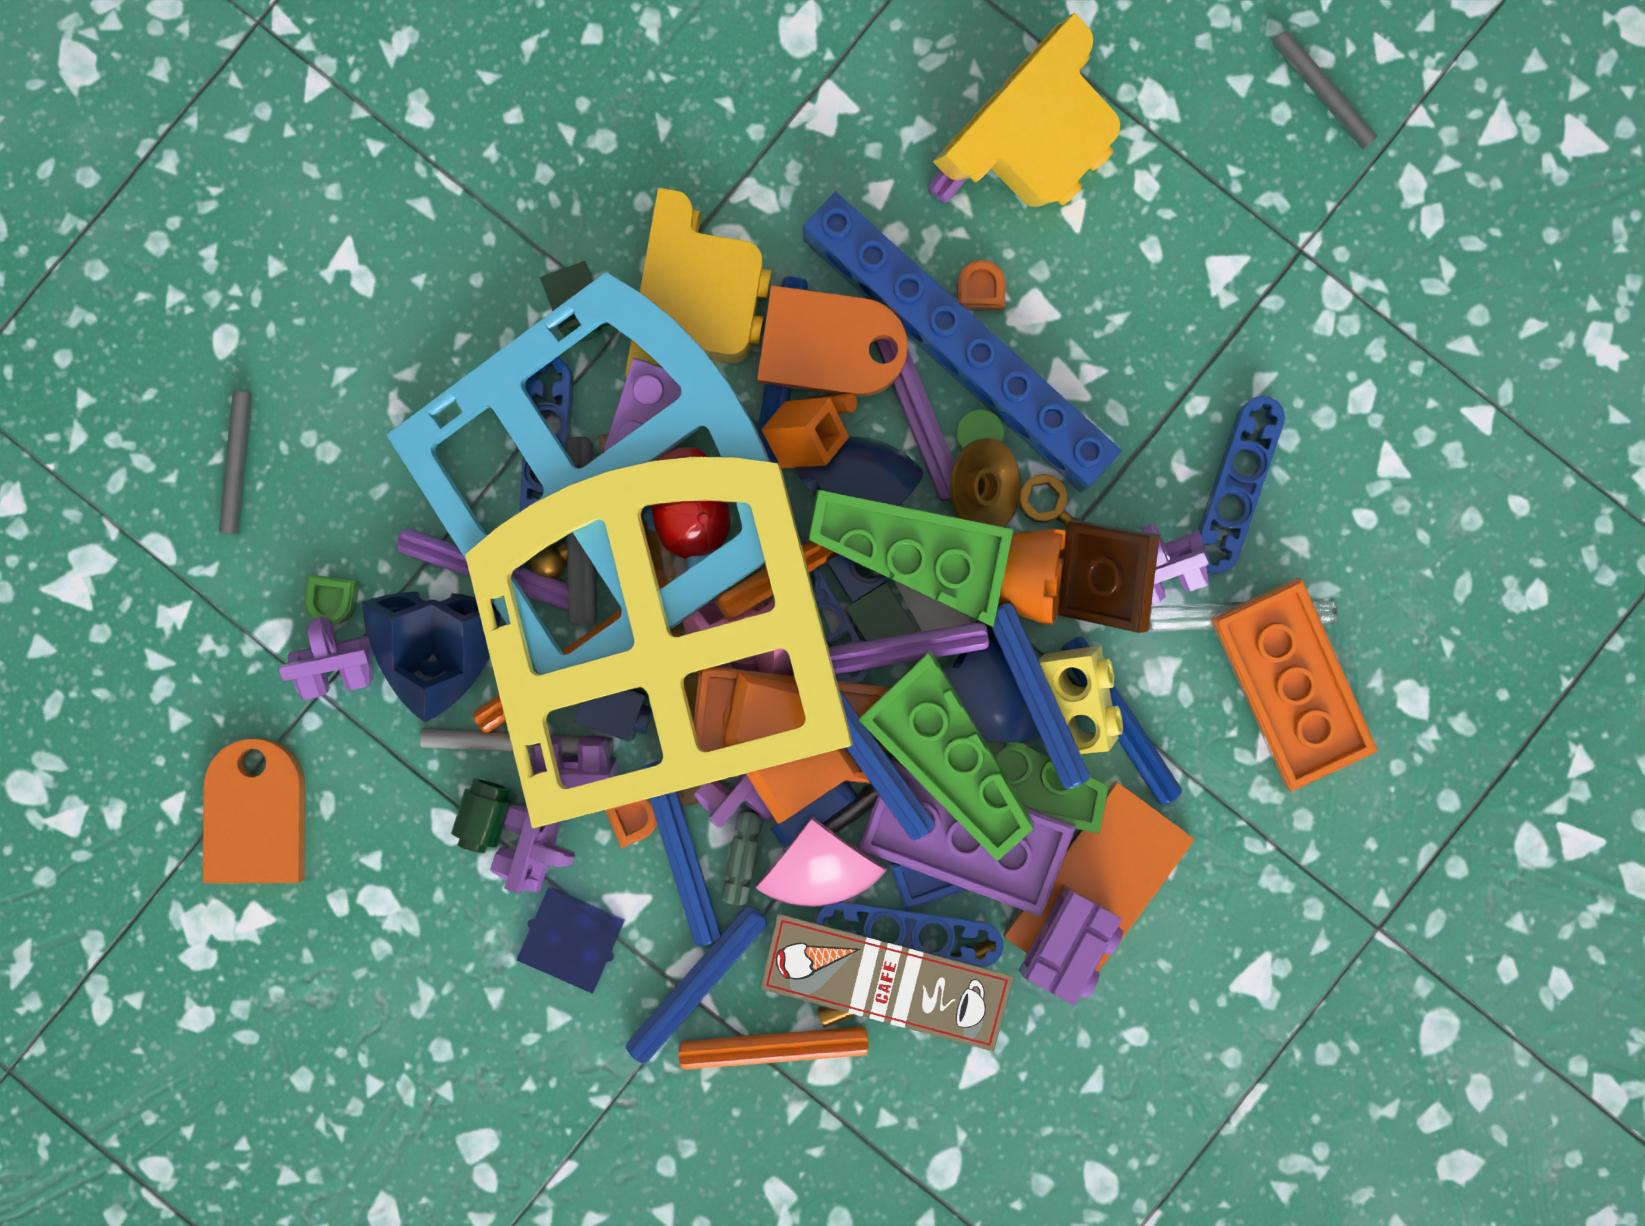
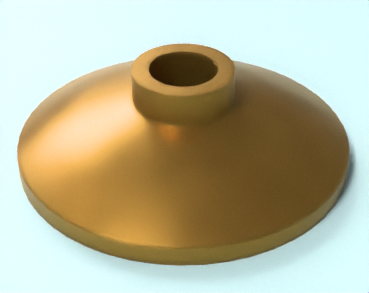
[950,438,1021,527]

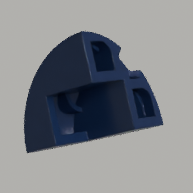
[794,436,924,506]
[362,592,500,722]
[944,620,1040,742]

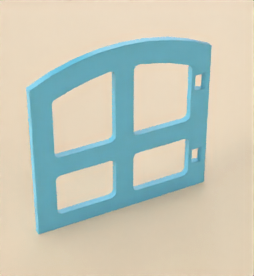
[386,272,770,675]

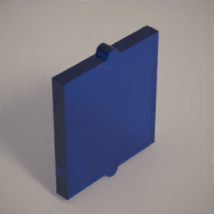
[517,887,625,994]

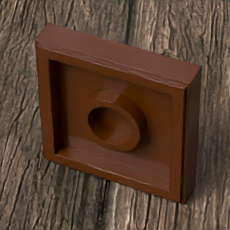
[1058,520,1160,633]

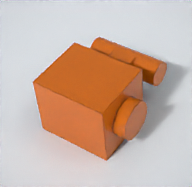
[761,393,857,468]

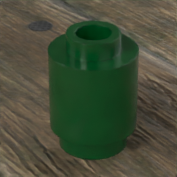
[451,778,511,853]

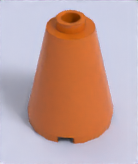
[998,528,1066,625]

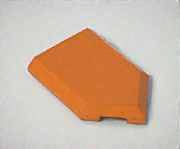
[724,672,860,824]

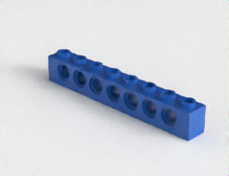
[803,191,1122,493]

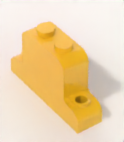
[932,13,1120,207]
[625,188,772,378]

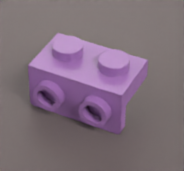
[603,357,681,452]

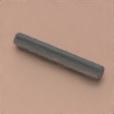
[565,437,597,626]

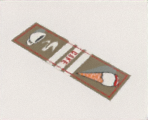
[760,914,1014,1052]

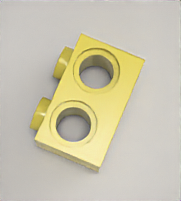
[1038,646,1123,754]

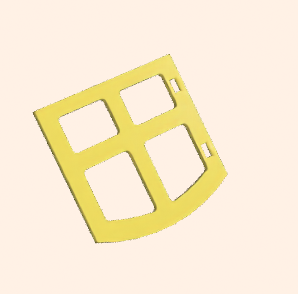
[465,457,853,829]

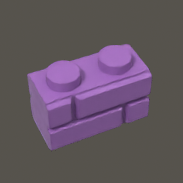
[1019,885,1123,1006]

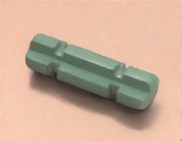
[722,810,763,905]

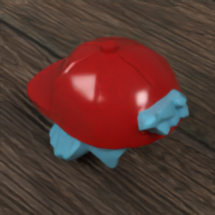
[643,447,731,569]

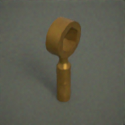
[1018,474,1082,531]

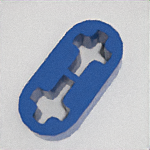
[770,781,858,848]

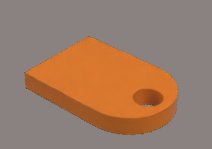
[757,285,908,397]
[203,738,305,883]

